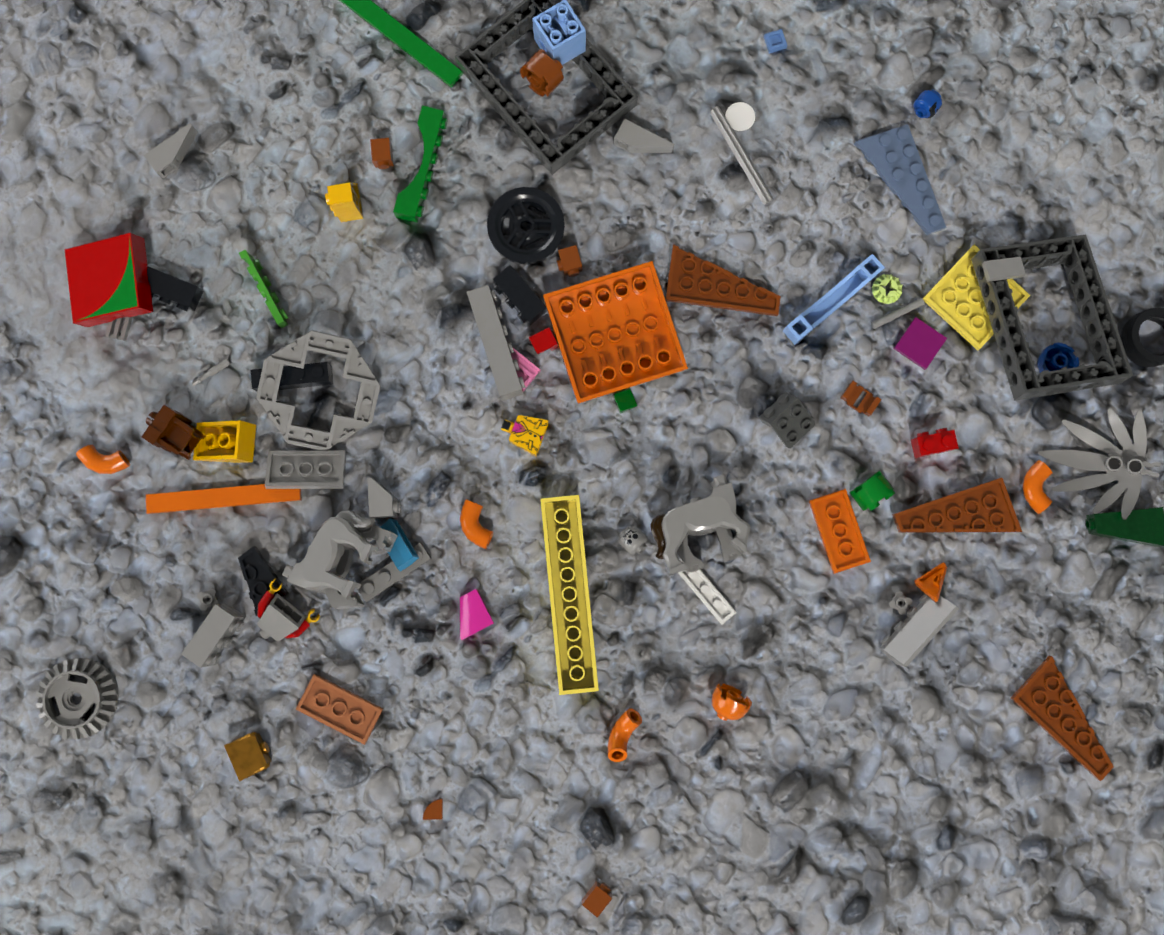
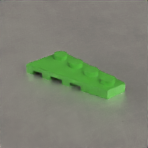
[239,249,288,328]

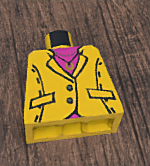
[501,415,549,457]

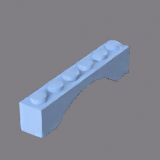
[783,254,885,345]

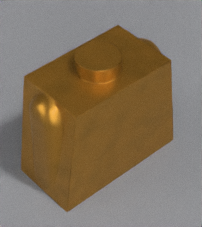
[224,732,272,782]

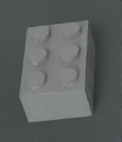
[181,604,246,668]

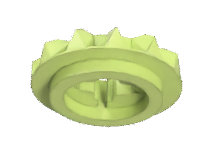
[872,274,903,304]

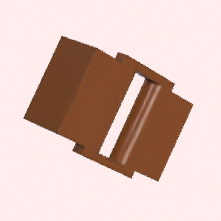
[840,381,882,417]

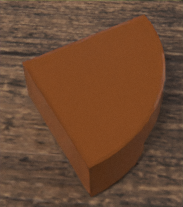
[423,798,443,820]

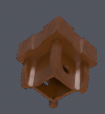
[141,405,206,460]

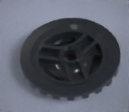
[487,187,565,264]

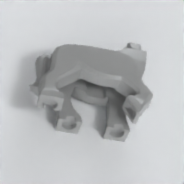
[282,510,398,610]

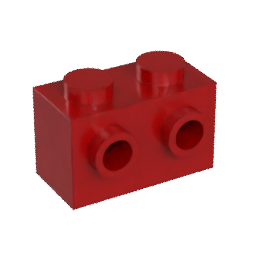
[911,428,959,458]

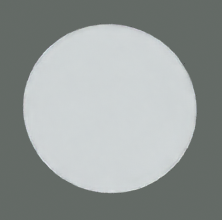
[725,102,755,131]

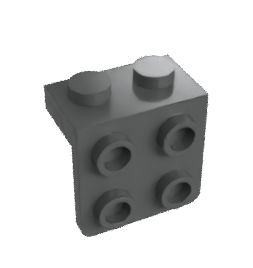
[759,392,815,448]

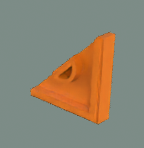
[914,562,947,602]

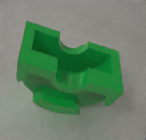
[849,470,895,511]

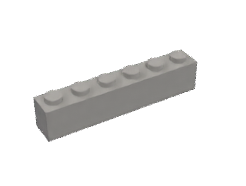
[467,285,525,401]

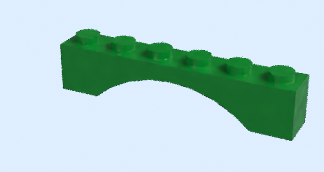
[393,105,448,223]

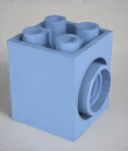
[532,0,586,65]

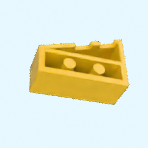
[325,182,363,222]

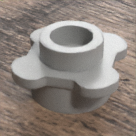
[197,589,219,610]
[889,591,912,615]

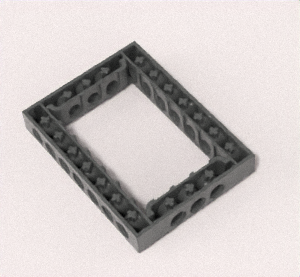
[455,0,638,175]
[971,234,1133,401]

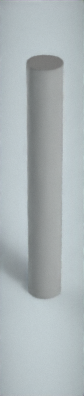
[871,298,925,329]

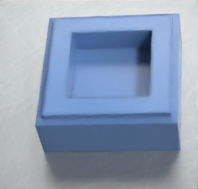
[763,29,787,54]

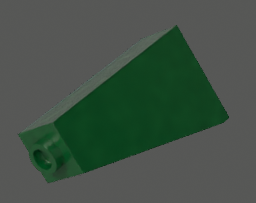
[1085,507,1164,547]

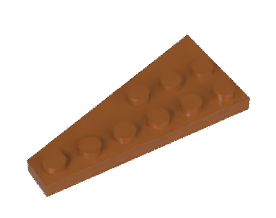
[665,244,781,316]
[892,478,1022,533]
[1011,656,1114,781]

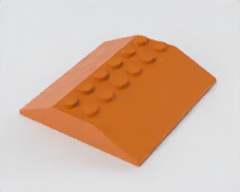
[543,261,688,404]

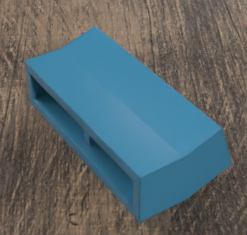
[380,518,419,572]

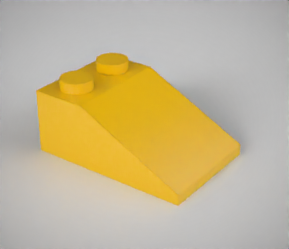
[193,420,256,463]

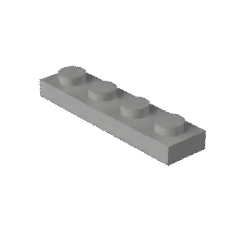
[358,543,431,602]

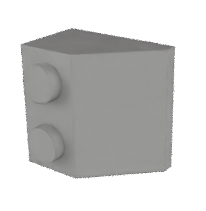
[367,478,401,519]

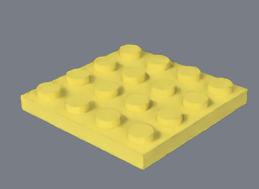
[922,244,1030,351]

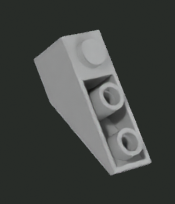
[614,119,675,153]
[144,123,198,179]

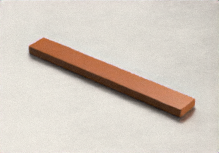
[146,484,302,514]

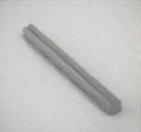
[710,106,773,205]

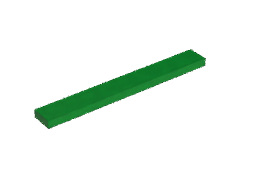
[339,0,463,88]

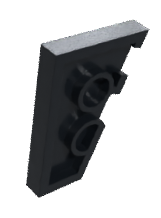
[238,546,289,616]

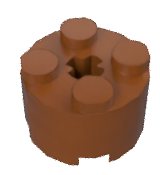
[520,49,564,97]

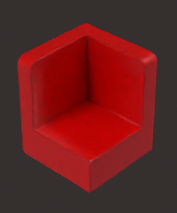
[529,328,558,354]

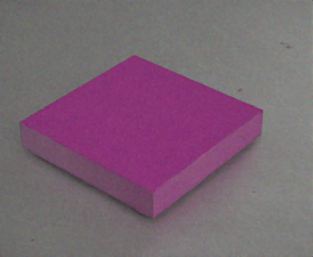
[893,317,947,370]

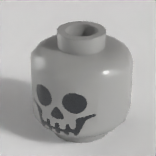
[619,526,647,555]

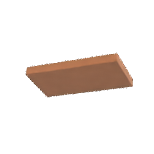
[296,674,383,745]

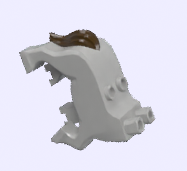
[651,474,751,576]

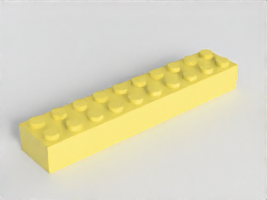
[540,495,599,695]

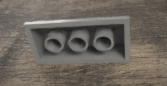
[879,594,959,667]

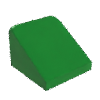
[613,389,637,413]

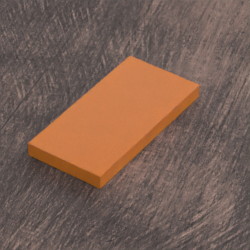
[808,489,871,574]

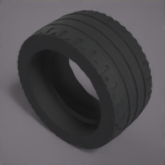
[1120,308,1164,367]

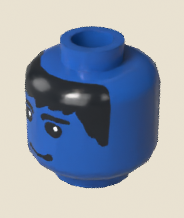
[913,90,942,119]

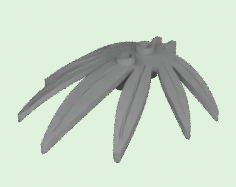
[1038,408,1161,520]

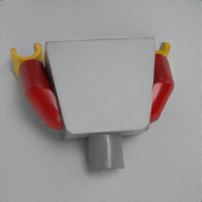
[257,579,320,641]

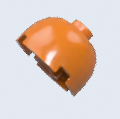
[712,683,752,721]

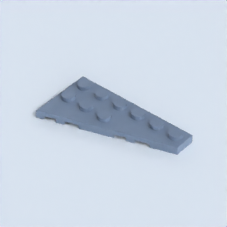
[854,124,946,235]

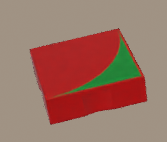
[65,233,153,327]

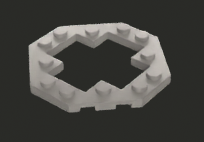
[256,330,380,451]

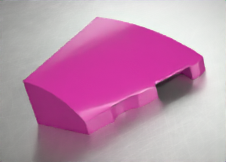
[460,589,494,640]

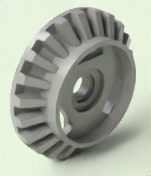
[36,658,119,739]

